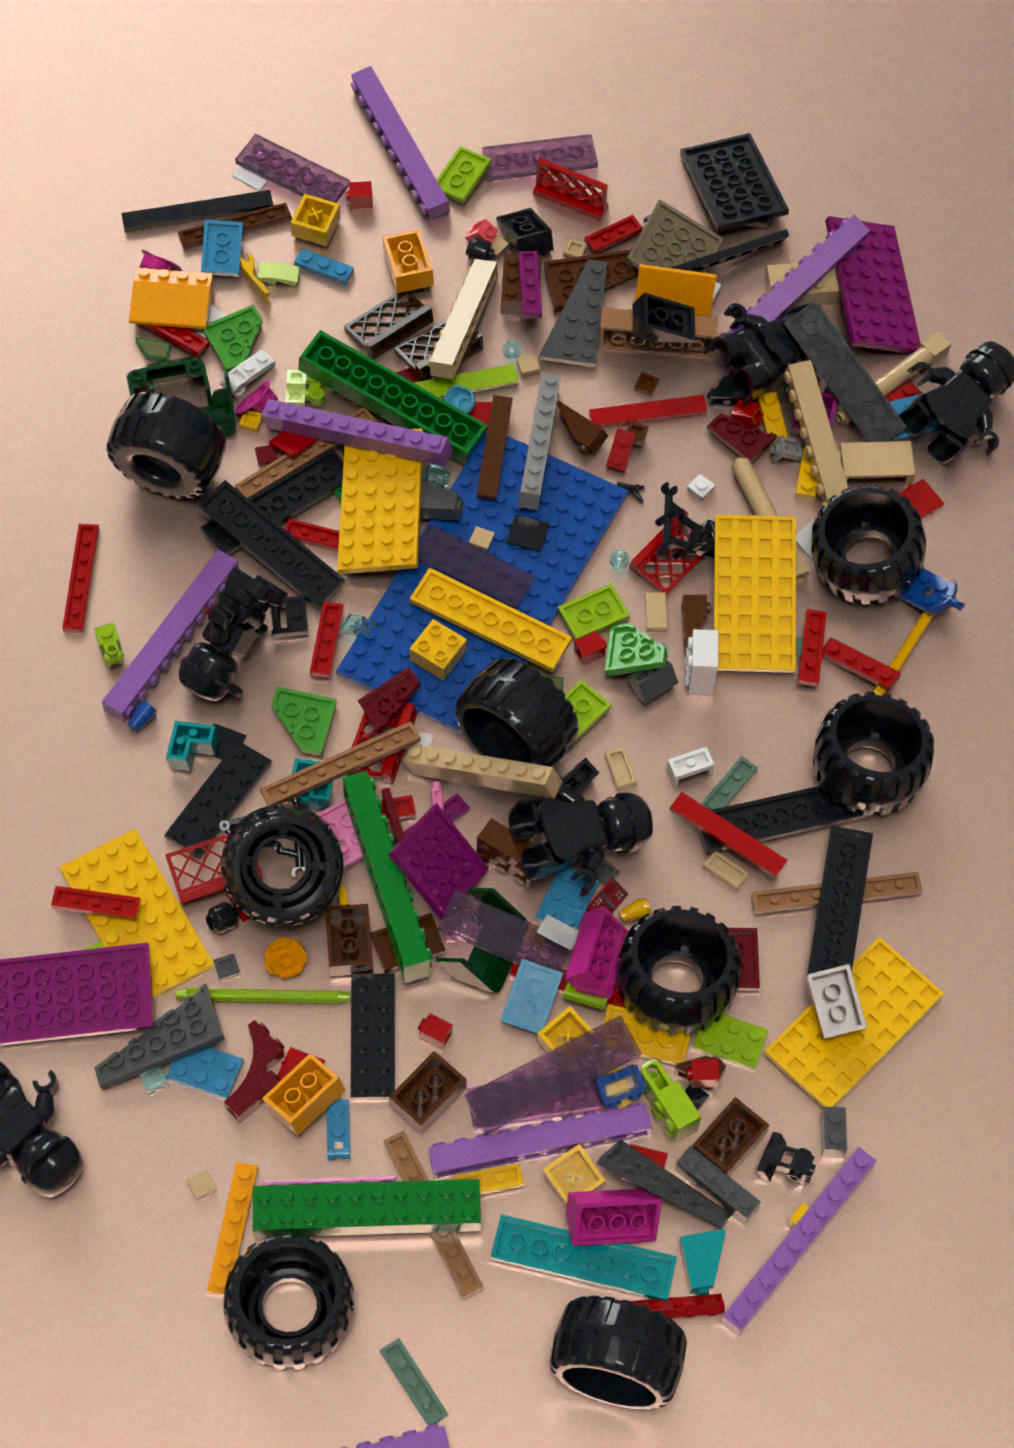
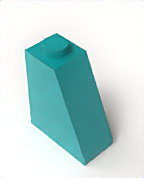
[679,1229,725,1296]

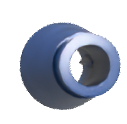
[127,701,157,732]

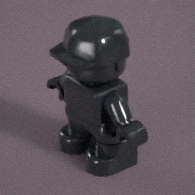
[703,303,810,407]
[898,341,1014,464]
[179,567,288,701]
[508,776,653,897]
[0,1061,84,1198]

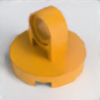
[263,937,307,978]

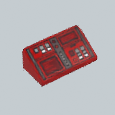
[586,877,628,914]

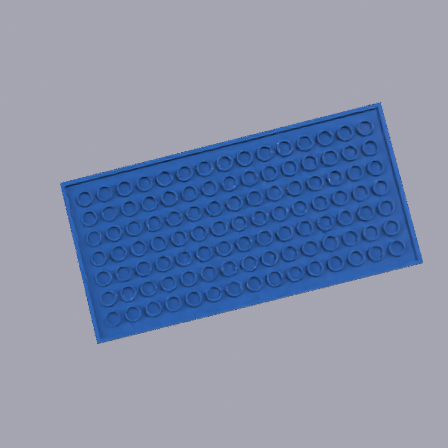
[336,429,629,736]

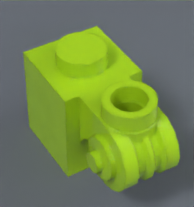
[305,375,334,407]
[94,622,124,666]

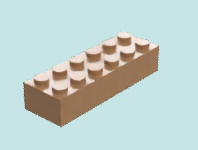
[599,308,718,358]

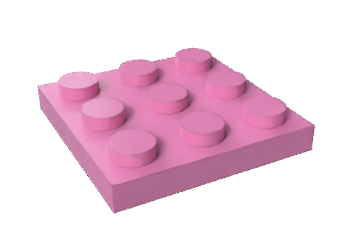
[317,799,364,869]

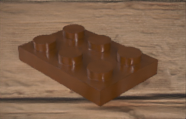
[370,913,446,973]

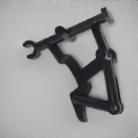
[655,482,715,561]
[219,798,306,878]

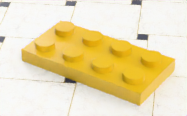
[598,1004,691,1066]

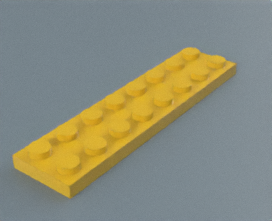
[409,568,572,673]

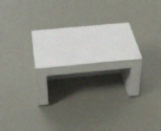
[666,747,714,787]

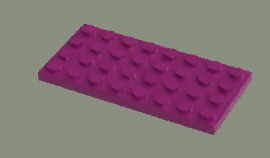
[825,216,921,354]
[0,943,154,1046]

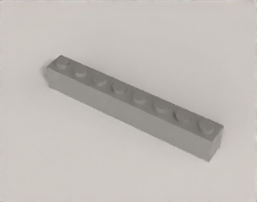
[518,373,561,510]

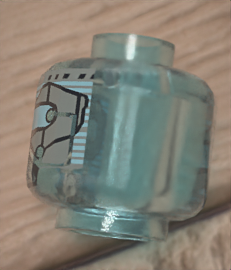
[422,464,450,488]

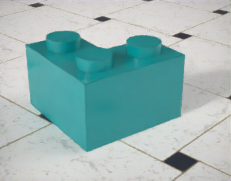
[166,721,219,771]

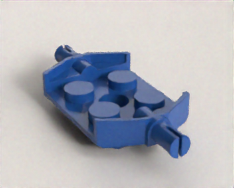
[899,565,965,615]

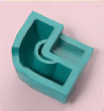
[288,758,333,810]

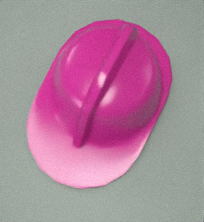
[139,249,182,271]
[235,380,278,414]

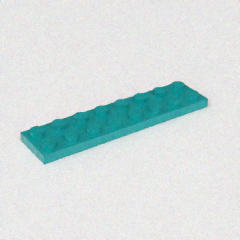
[490,1214,677,1301]

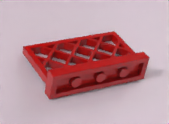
[533,158,609,222]
[628,509,704,595]
[351,702,418,785]
[165,833,263,903]

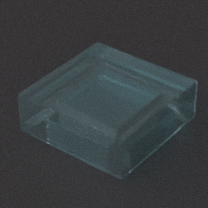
[140,1066,169,1095]

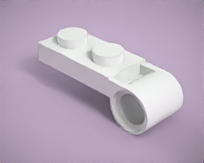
[221,349,275,397]

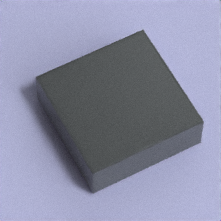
[595,859,620,887]
[213,953,241,981]

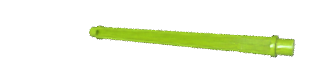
[175,988,350,1004]

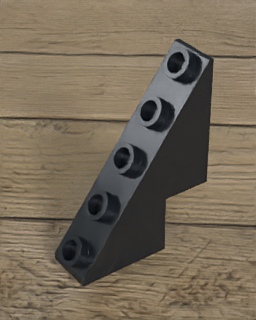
[707,369,748,408]

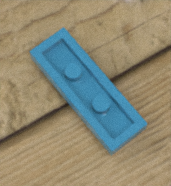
[294,248,354,286]

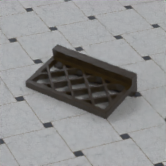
[344,291,434,360]
[393,320,483,382]

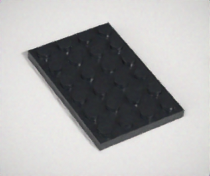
[680,133,789,232]

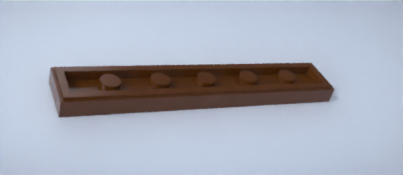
[178,202,292,250]
[477,395,513,500]

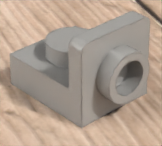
[770,436,803,462]

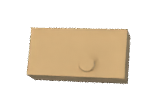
[765,263,842,308]

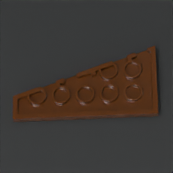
[543,249,639,312]

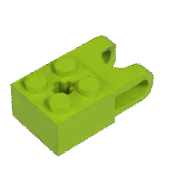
[641,1060,701,1144]

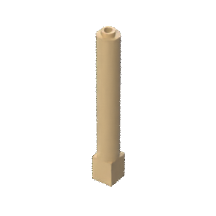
[835,332,951,425]
[731,457,810,584]

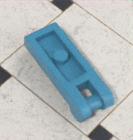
[327,1099,350,1161]

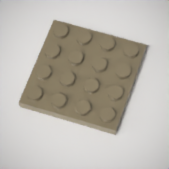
[625,199,724,273]

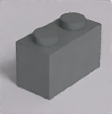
[628,660,679,704]
[820,1107,847,1158]

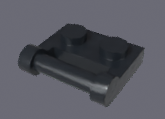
[269,596,308,640]

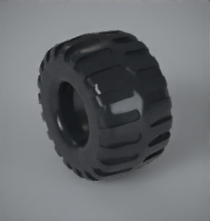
[106,392,226,499]
[811,485,926,605]
[455,658,579,767]
[812,692,934,816]
[221,804,344,927]
[617,905,741,1035]
[223,1232,355,1370]
[550,1295,687,1410]

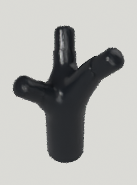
[617,481,644,503]

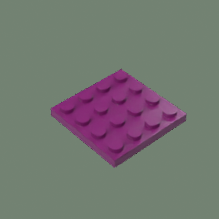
[388,803,489,920]

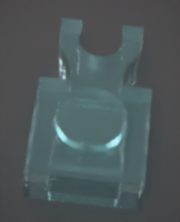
[340,613,377,637]

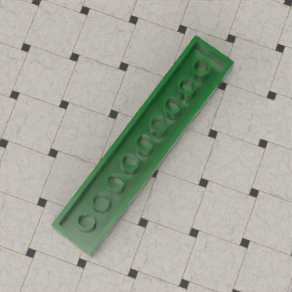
[298,330,487,465]
[343,771,433,983]
[253,1179,481,1238]

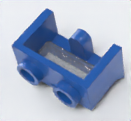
[592,1064,646,1108]

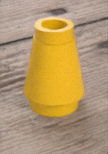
[619,898,652,922]

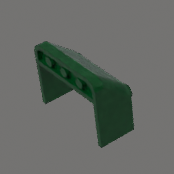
[126,356,212,406]
[149,369,236,435]
[435,887,528,992]

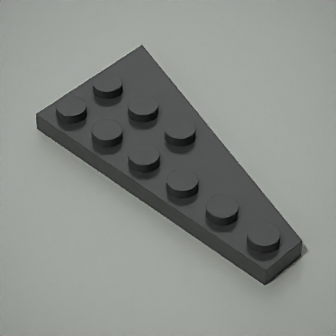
[538,259,607,367]
[94,983,225,1089]
[596,1139,732,1228]

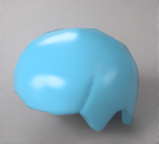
[444,385,476,414]

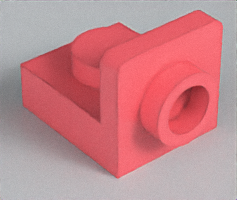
[465,219,498,243]

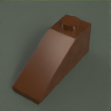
[557,401,608,454]
[681,595,711,658]

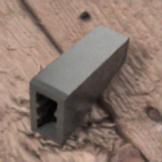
[420,481,464,520]

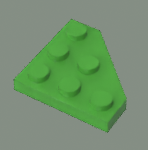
[202,304,262,372]
[604,623,667,676]
[271,687,337,757]

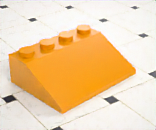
[635,264,716,316]
[129,268,214,329]

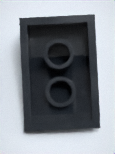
[496,208,554,255]
[632,292,695,343]

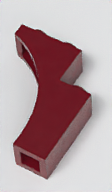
[224,1020,285,1124]

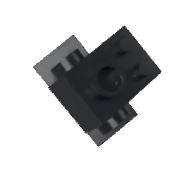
[757,1131,816,1186]

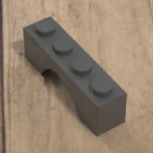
[675,1145,761,1226]

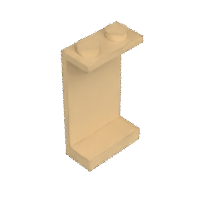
[838,441,915,485]

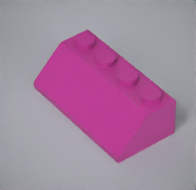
[565,906,628,999]
[566,1188,662,1246]

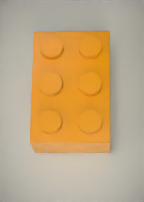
[382,229,434,293]
[262,1053,346,1136]

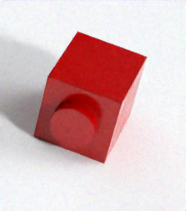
[346,181,373,209]
[731,399,764,427]
[574,631,607,666]
[418,1013,453,1050]
[686,1058,720,1088]

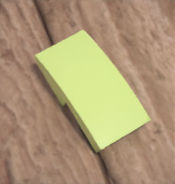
[257,262,299,287]
[285,370,307,407]

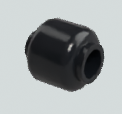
[466,238,495,262]
[206,902,239,933]

